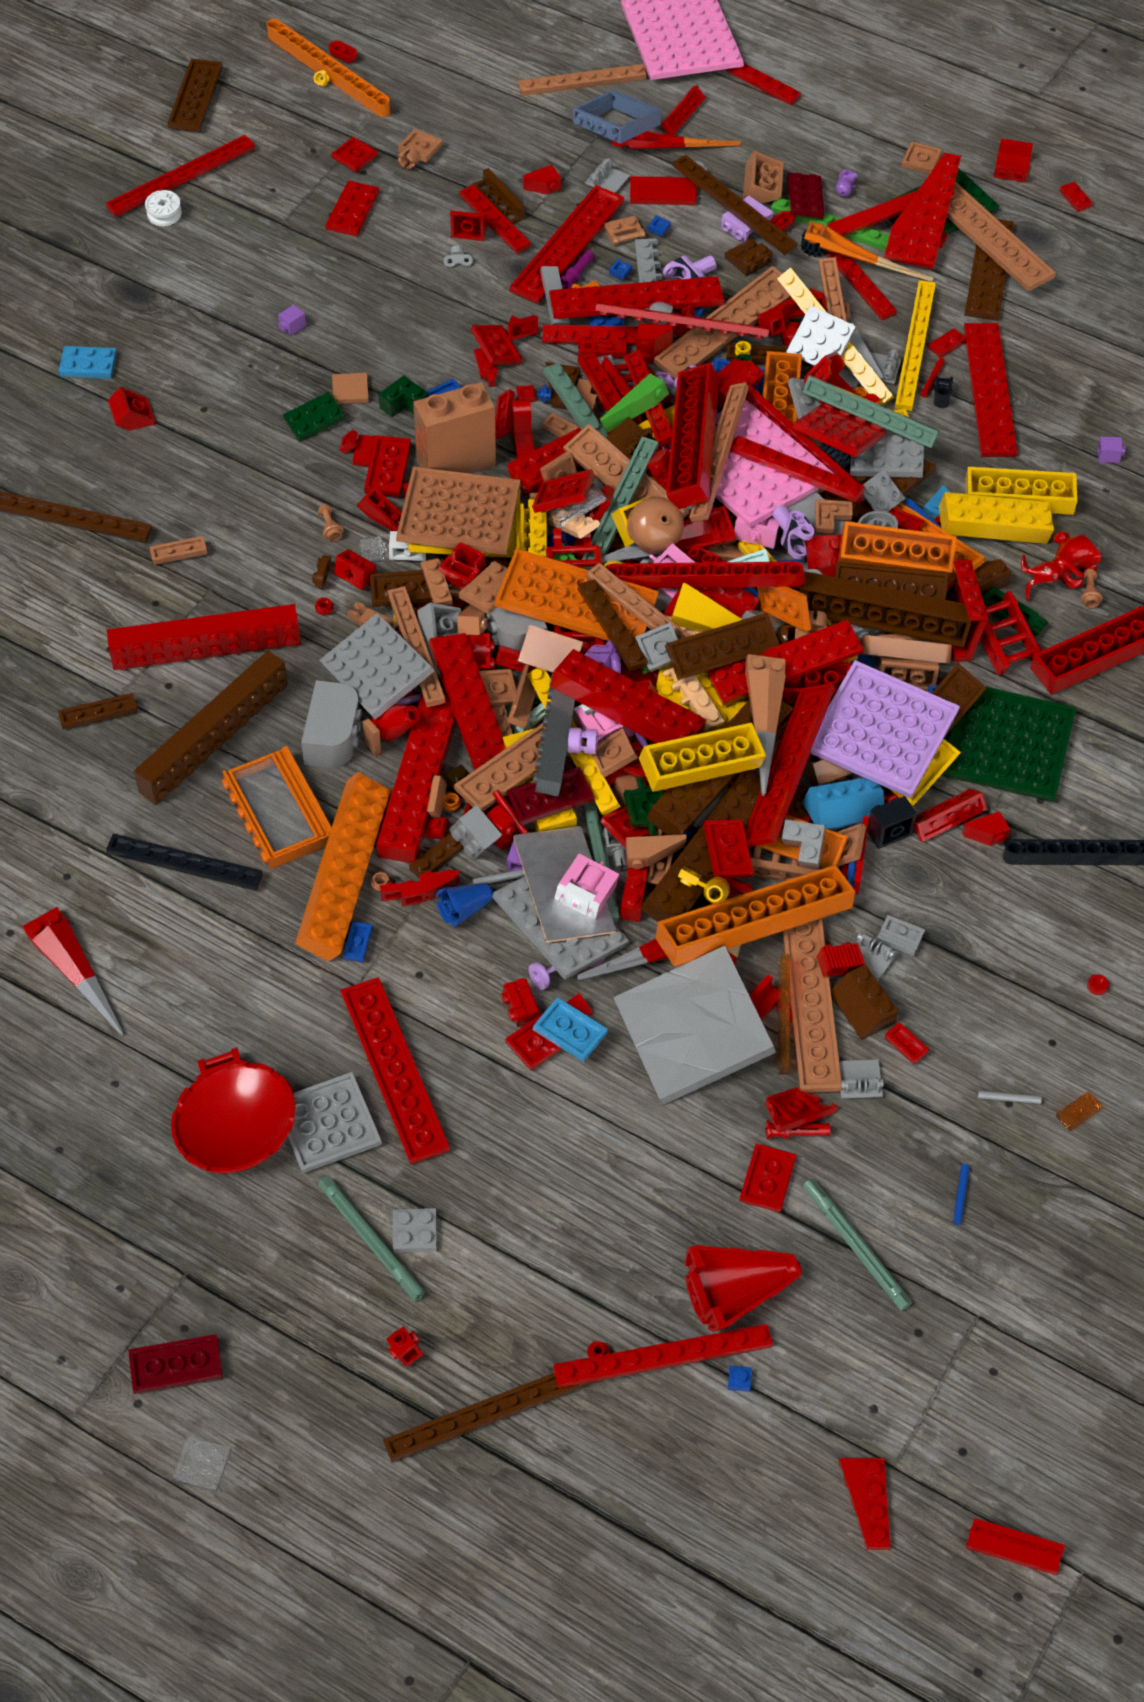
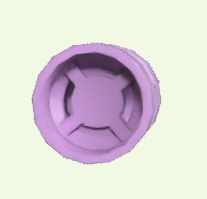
[568,728,598,755]

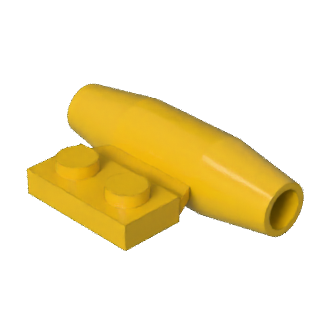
[678,866,730,904]

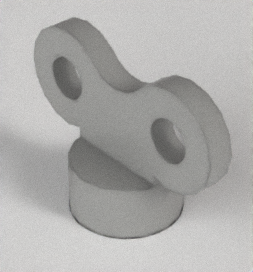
[443,245,473,268]

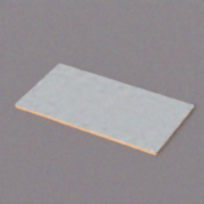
[513,826,616,943]

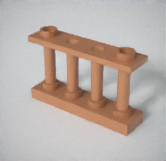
[751,845,819,881]

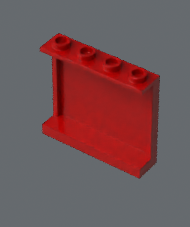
[946,560,988,662]

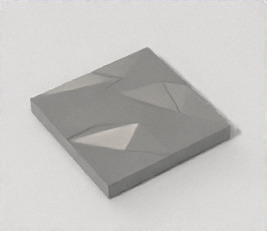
[613,946,776,1105]

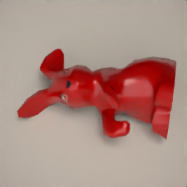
[1021,531,1102,601]

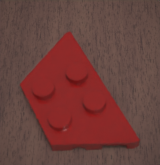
[765,1087,838,1133]

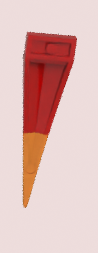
[612,125,741,149]

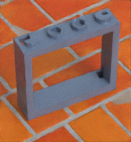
[573,90,661,144]

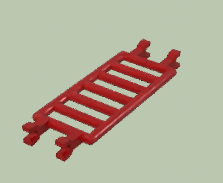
[546,528,604,645]

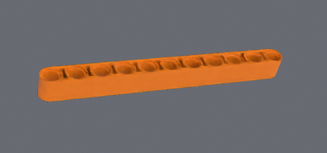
[266,19,391,117]

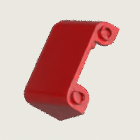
[804,351,884,417]

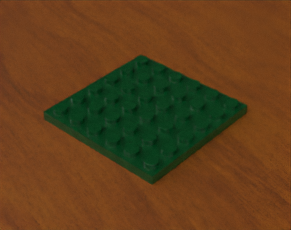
[942,686,1076,802]

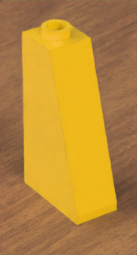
[671,583,742,633]

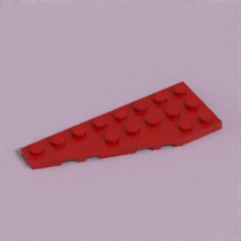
[884,152,961,269]

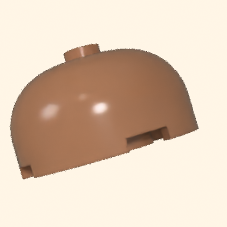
[627,497,684,554]

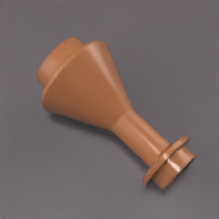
[318,504,344,542]
[1080,569,1103,609]

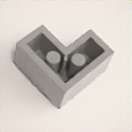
[782,820,826,869]

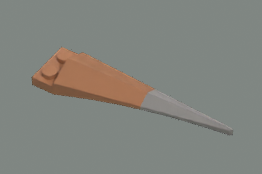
[745,654,786,796]

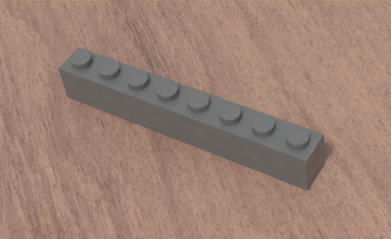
[533,674,575,796]

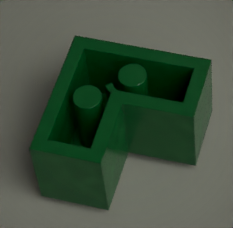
[379,375,429,417]

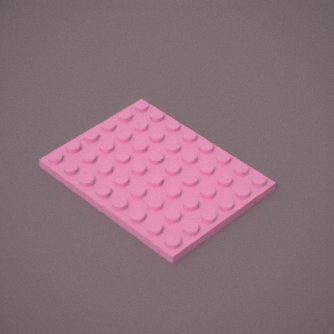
[621,0,744,80]
[662,399,834,528]

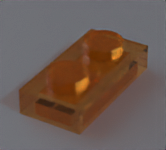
[1056,1091,1102,1132]

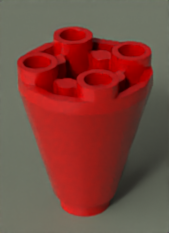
[371,704,420,742]

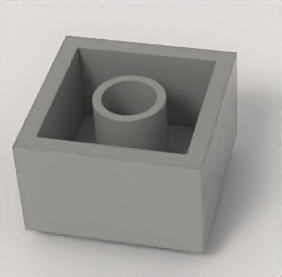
[449,805,502,859]

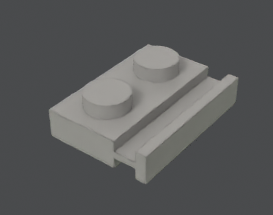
[877,915,925,956]

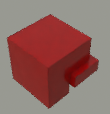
[439,542,486,589]

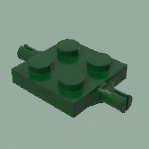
[623,777,663,836]

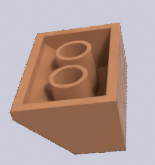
[743,151,784,204]
[879,657,939,691]
[804,754,855,786]

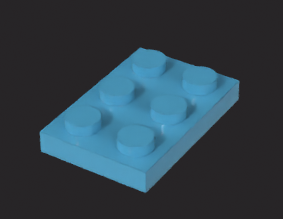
[59,346,117,379]
[533,997,608,1062]

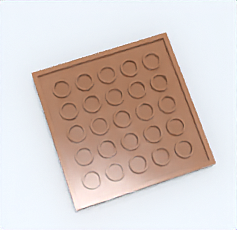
[396,467,520,555]

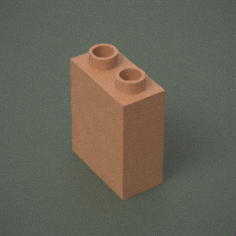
[413,382,496,474]

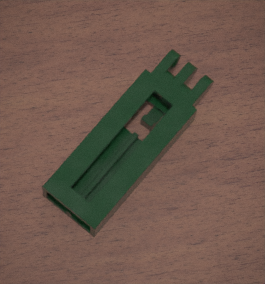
[982,586,1048,636]

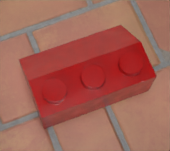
[717,359,764,410]

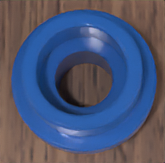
[538,385,551,403]

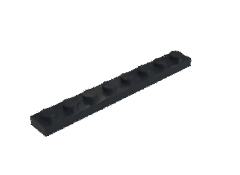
[106,833,263,891]

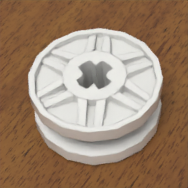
[145,190,182,226]

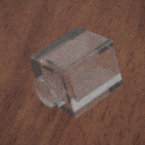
[359,536,387,563]

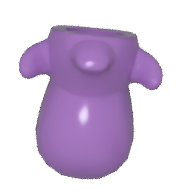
[836,169,858,197]

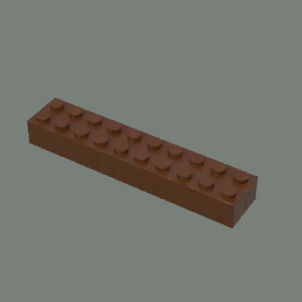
[789,571,972,647]
[134,650,288,805]
[646,700,793,835]
[640,769,761,922]

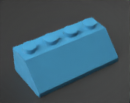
[802,778,884,830]

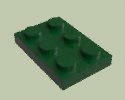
[282,392,346,442]

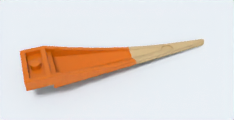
[804,221,934,282]

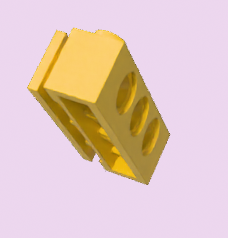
[520,499,547,557]

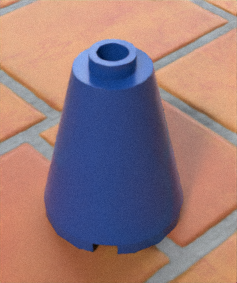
[436,883,493,927]

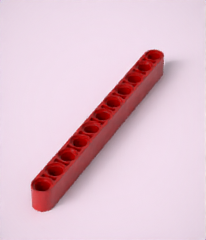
[605,561,806,588]

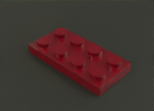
[787,172,824,218]
[507,767,595,826]
[128,1334,223,1394]

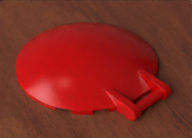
[171,1047,296,1173]

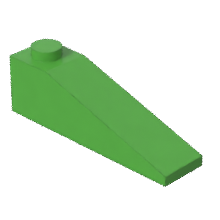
[600,374,669,433]

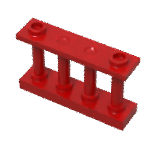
[602,357,672,403]
[980,590,1042,675]

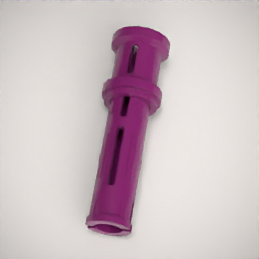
[560,250,595,289]

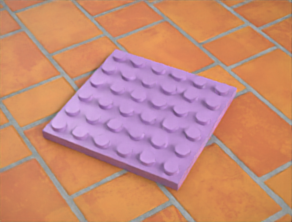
[810,660,960,798]

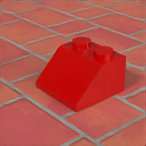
[450,210,487,241]
[636,323,673,364]
[108,386,156,431]

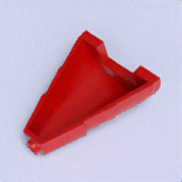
[685,1245,802,1331]

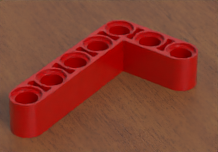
[512,399,540,495]

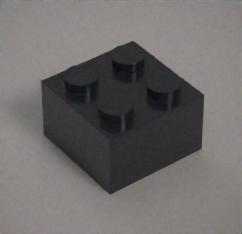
[867,796,917,849]

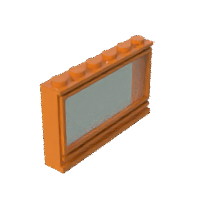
[221,746,332,869]

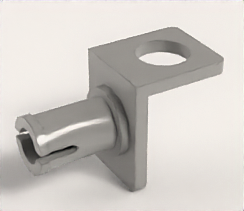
[603,828,627,871]

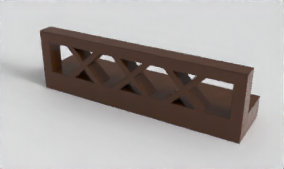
[472,168,525,224]

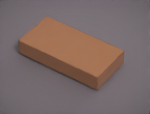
[363,719,381,757]
[427,776,447,818]

